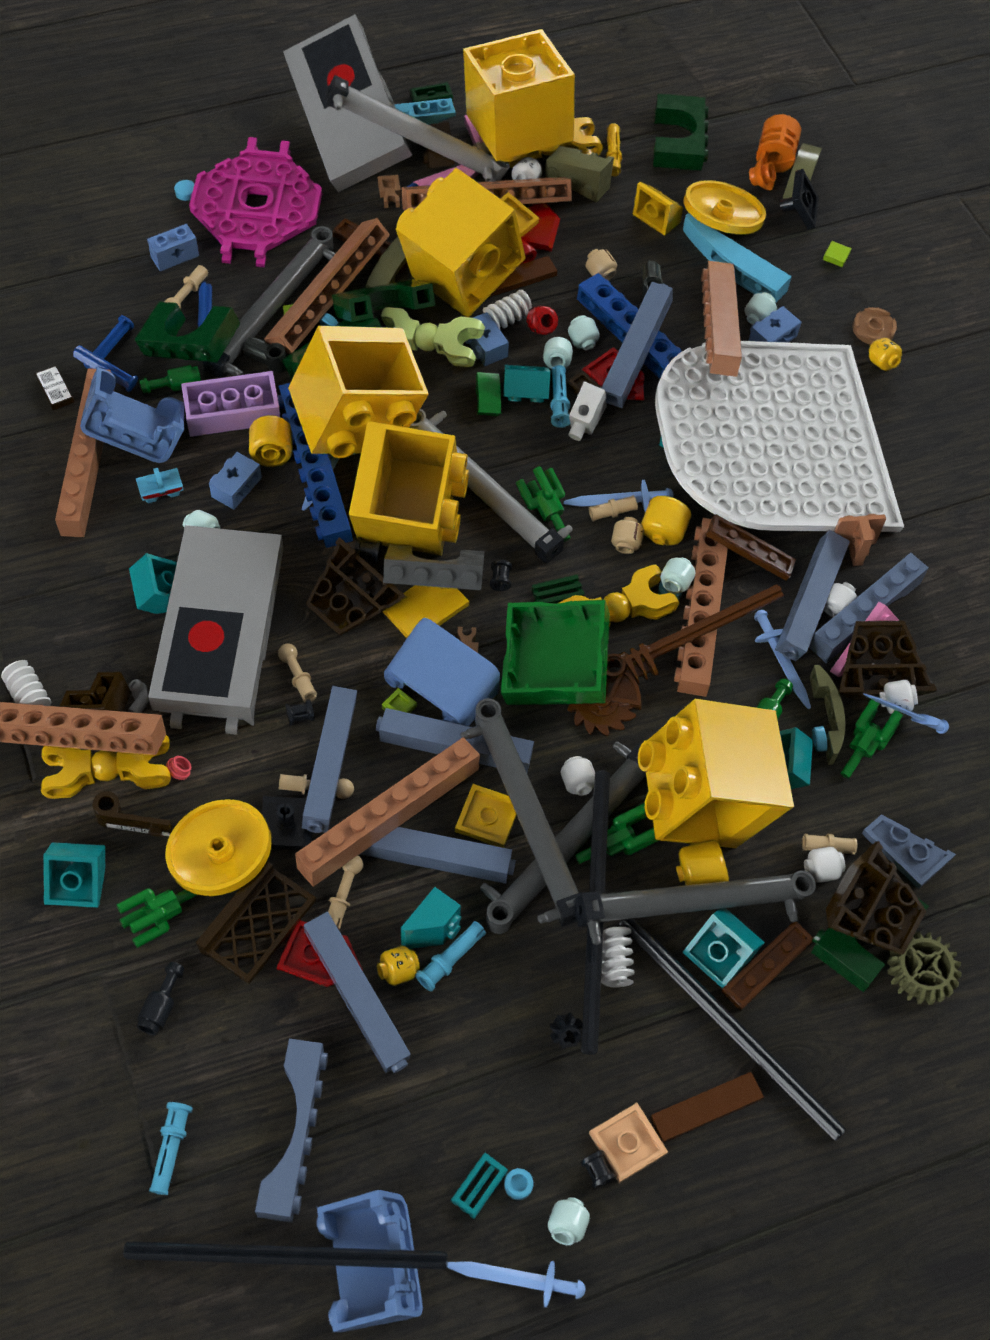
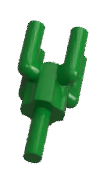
[515,466,571,542]
[840,699,903,779]
[575,803,658,864]
[116,889,197,948]

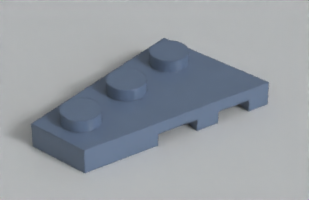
[862,814,956,889]

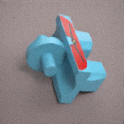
[136,468,184,503]

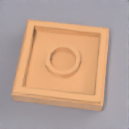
[589,1103,668,1183]

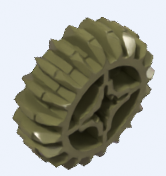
[887,931,962,1005]

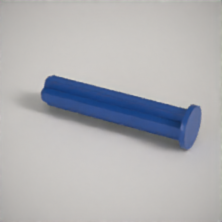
[198,282,212,327]
[84,315,134,369]
[73,345,138,392]

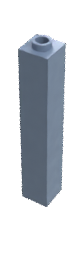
[601,282,673,408]
[775,530,850,661]
[302,686,357,833]
[376,708,534,773]
[360,827,516,883]
[304,911,411,1073]

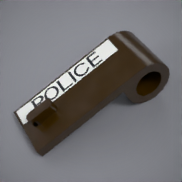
[93,791,172,837]

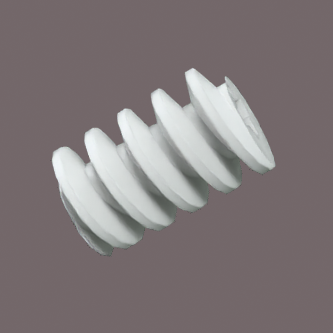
[483,290,532,329]
[1,660,52,706]
[601,927,635,987]

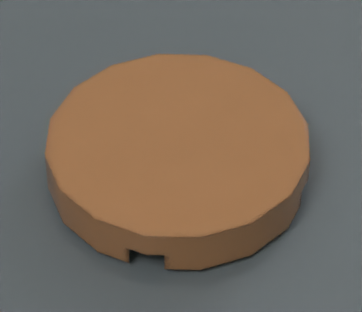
[853,307,897,345]

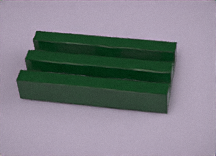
[409,82,453,102]
[531,575,585,604]

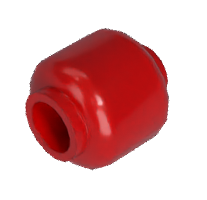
[526,306,558,335]

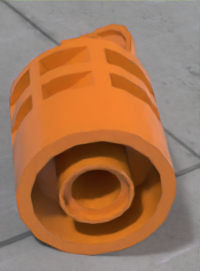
[749,114,801,191]

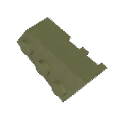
[545,146,614,203]

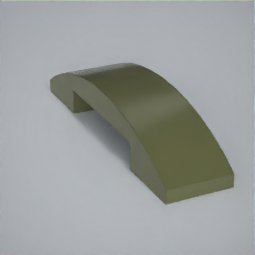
[783,143,822,199]
[366,237,407,288]
[810,665,845,765]

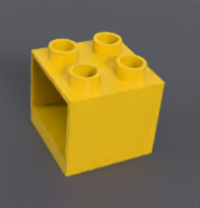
[463,29,575,162]
[396,167,526,317]
[288,326,429,458]
[349,421,469,556]
[638,699,794,848]

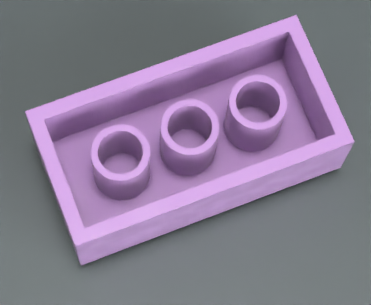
[181,371,280,437]

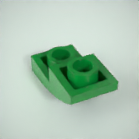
[476,372,501,416]

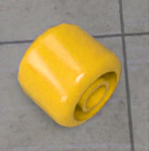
[249,415,293,467]
[641,496,691,545]
[676,840,729,885]

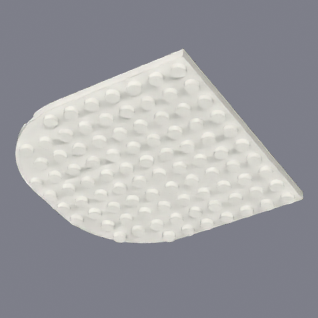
[655,341,904,532]

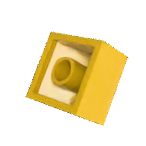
[633,182,683,236]

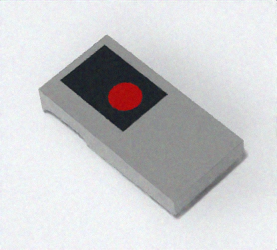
[283,15,412,192]
[148,525,284,735]

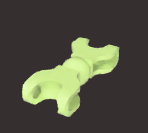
[381,307,485,367]

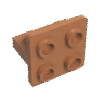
[834,514,886,566]

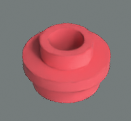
[166,756,192,780]

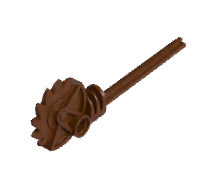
[567,584,784,736]

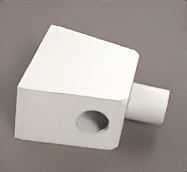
[568,382,607,441]

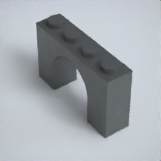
[383,544,485,590]

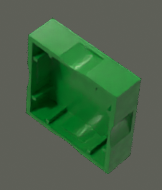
[501,600,610,705]

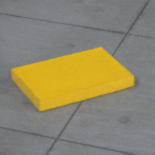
[383,585,469,638]

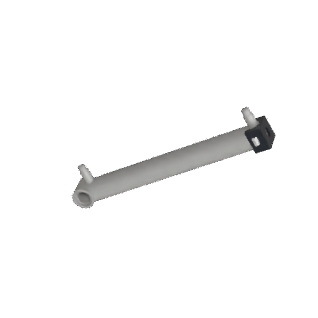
[325,75,510,182]
[409,408,573,564]

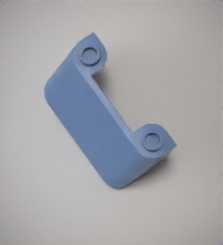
[80,367,184,463]
[384,618,500,726]
[317,1190,423,1332]

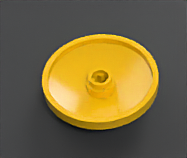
[683,181,766,234]
[165,799,272,896]

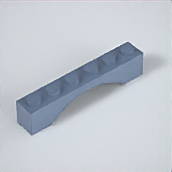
[809,553,929,663]
[255,1039,328,1222]

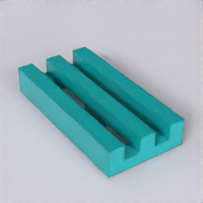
[451,1153,508,1219]

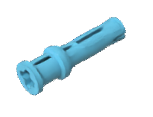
[550,365,570,428]
[415,921,486,992]
[149,1102,193,1195]

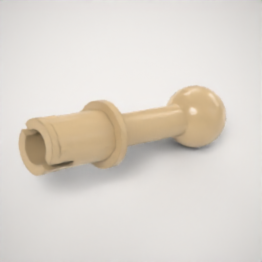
[164,265,208,309]
[278,643,317,702]
[279,774,354,799]
[328,856,363,930]

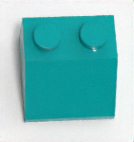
[504,365,550,402]
[129,553,177,614]
[780,727,813,789]
[43,842,105,908]
[401,887,462,949]
[683,908,765,989]

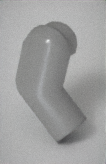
[128,679,149,713]

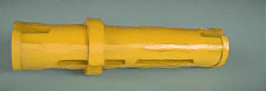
[606,123,622,176]

